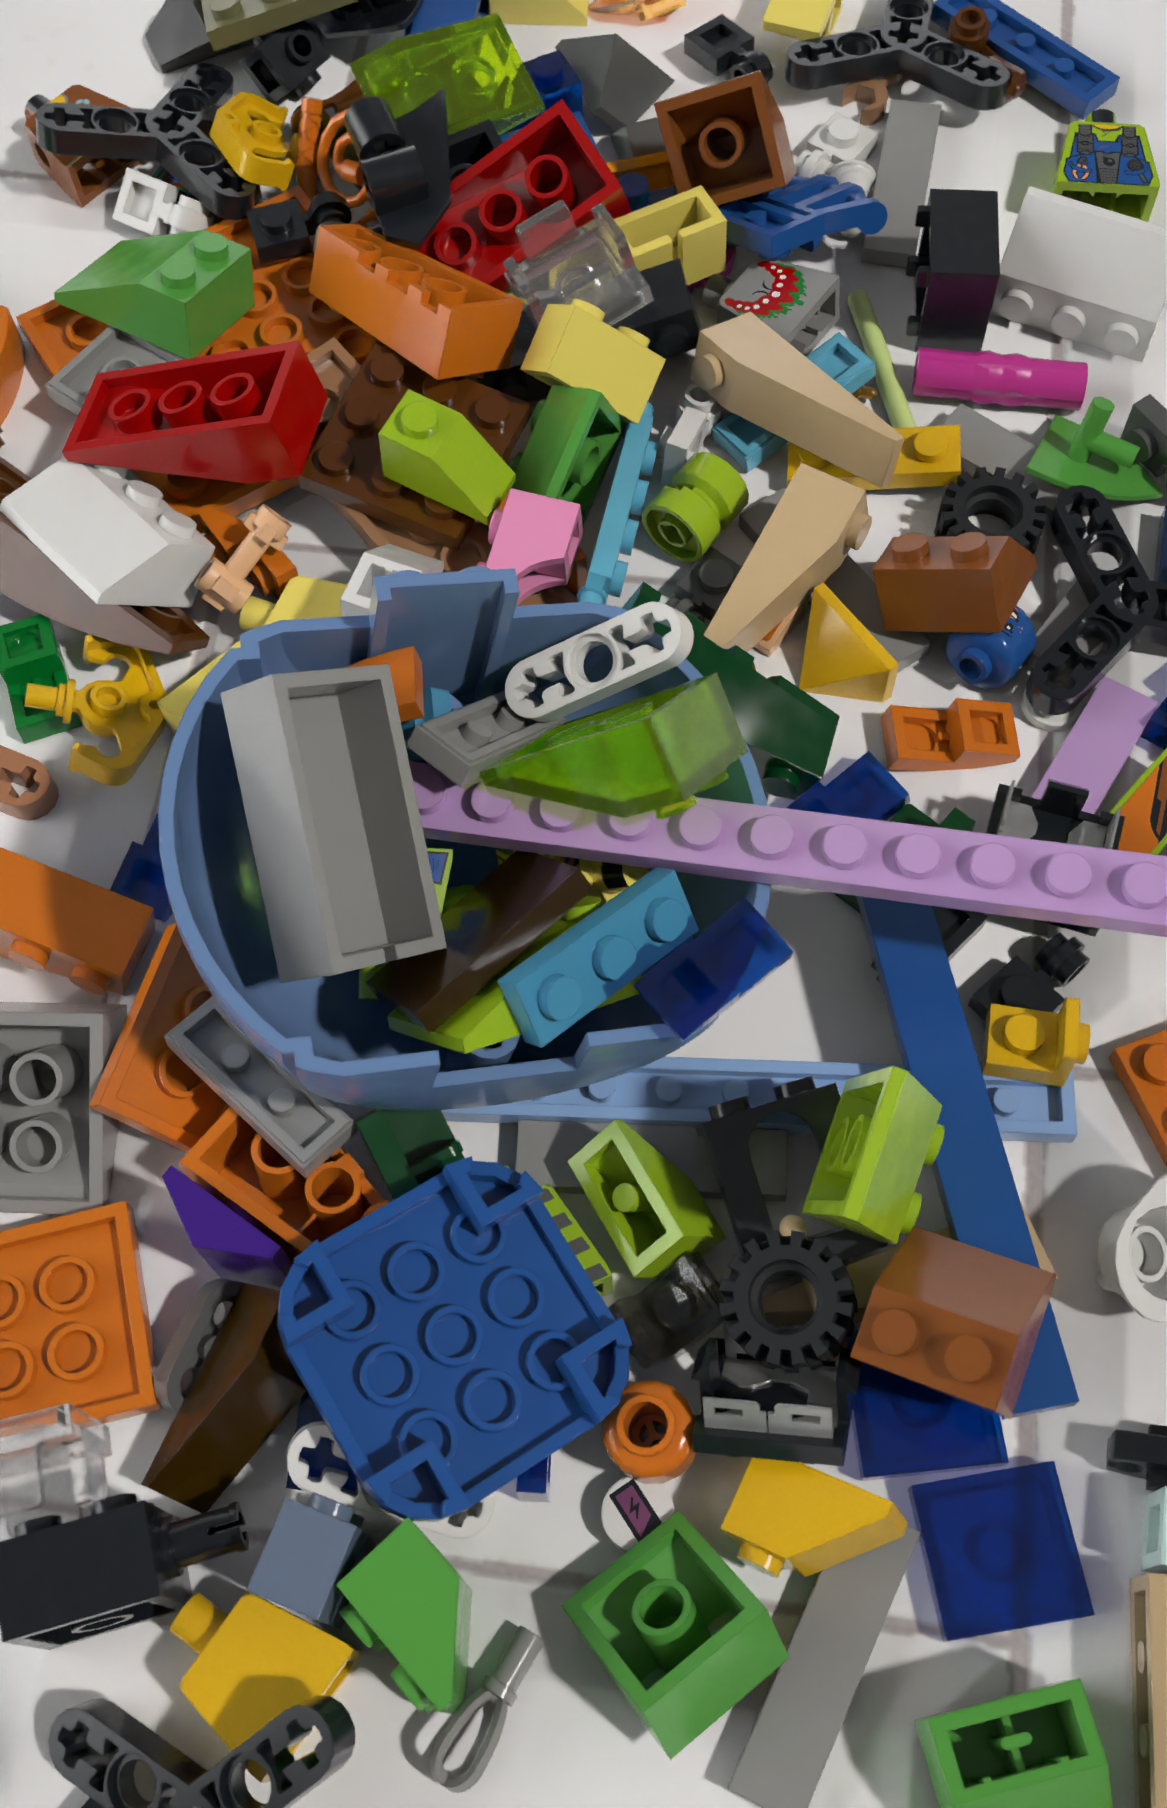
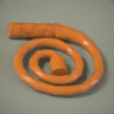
[295,97,377,226]

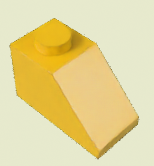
[721,1458,908,1578]

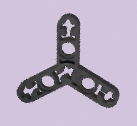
[785,0,1010,111]
[36,63,256,220]
[1025,485,1167,715]
[48,1695,355,1808]

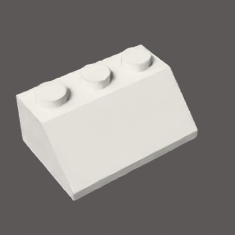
[990,186,1167,362]
[0,456,215,608]

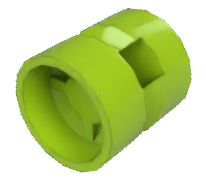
[642,451,749,563]

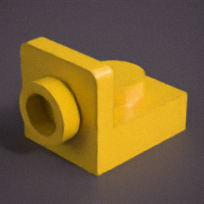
[982,997,1090,1087]

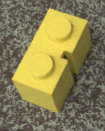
[603,185,727,285]
[520,299,666,424]

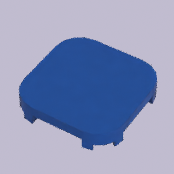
[277,1156,633,1522]

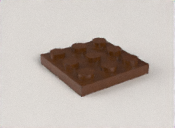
[298,343,531,551]

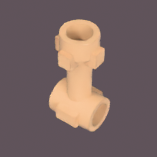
[194,504,292,614]

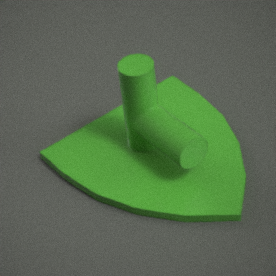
[1025,397,1164,501]

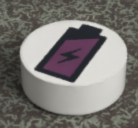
[601,1477,675,1552]

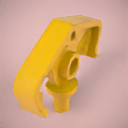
[209,92,330,192]
[24,634,166,786]

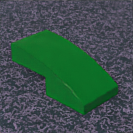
[0,614,82,744]

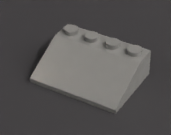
[0,1002,127,1214]

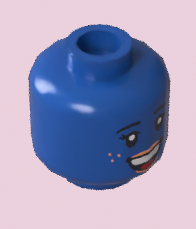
[946,606,1037,689]

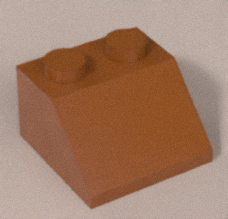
[654,70,796,206]
[872,532,1038,633]
[850,1227,1056,1419]

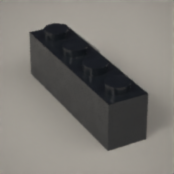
[477,258,702,402]

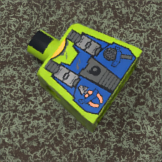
[1052,109,1160,222]

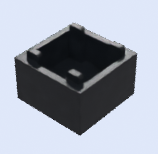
[906,189,1000,352]

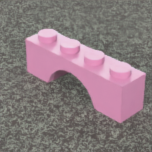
[477,488,583,606]

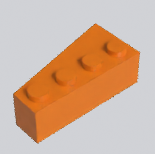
[309,223,524,380]
[0,847,155,995]
[179,1107,390,1263]

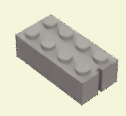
[220,664,447,983]

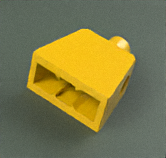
[170,1591,363,1783]

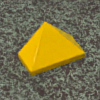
[799,582,899,702]

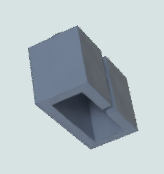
[246,1492,377,1630]

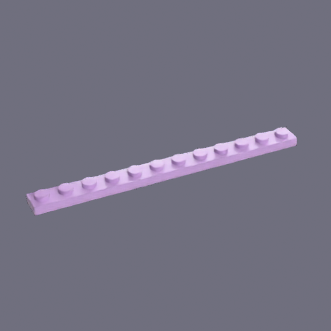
[409,761,1167,937]

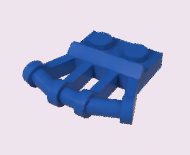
[717,174,888,260]

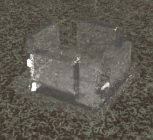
[502,200,654,329]
[0,1403,112,1538]

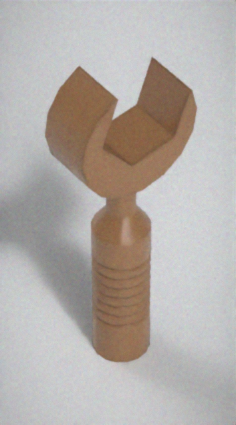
[841,73,903,126]

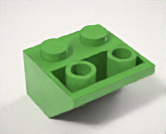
[336,1517,472,1714]
[914,1678,1113,1808]

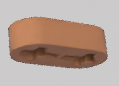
[0,745,59,821]

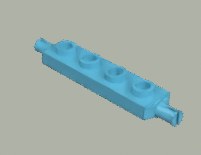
[577,402,659,605]

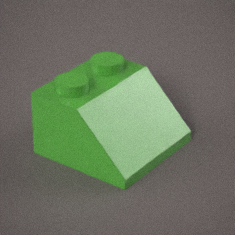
[510,385,627,525]
[561,1510,790,1760]

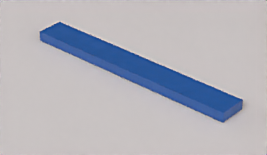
[856,896,1080,1420]

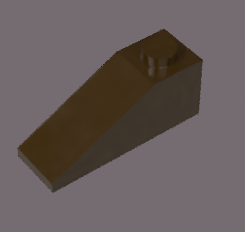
[141,1283,307,1513]

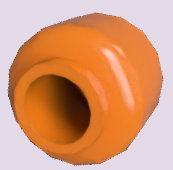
[601,1380,696,1484]

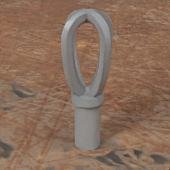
[429,1625,545,1793]

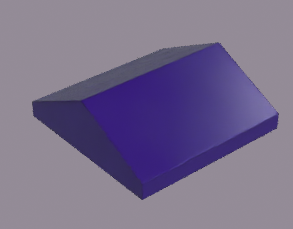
[162,1165,293,1289]

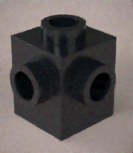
[239,20,331,104]

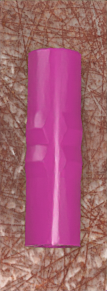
[912,347,1088,411]

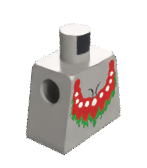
[702,258,840,356]

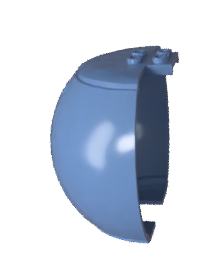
[158,566,771,1111]

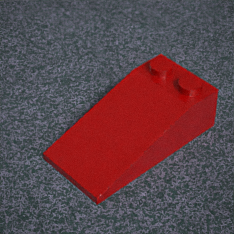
[382,99,632,291]
[62,341,328,484]

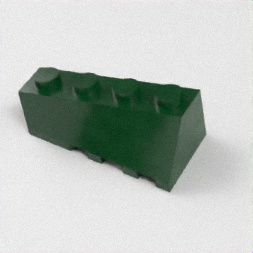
[622,581,840,800]

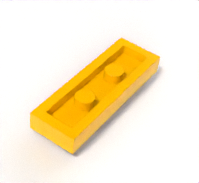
[787,424,961,490]

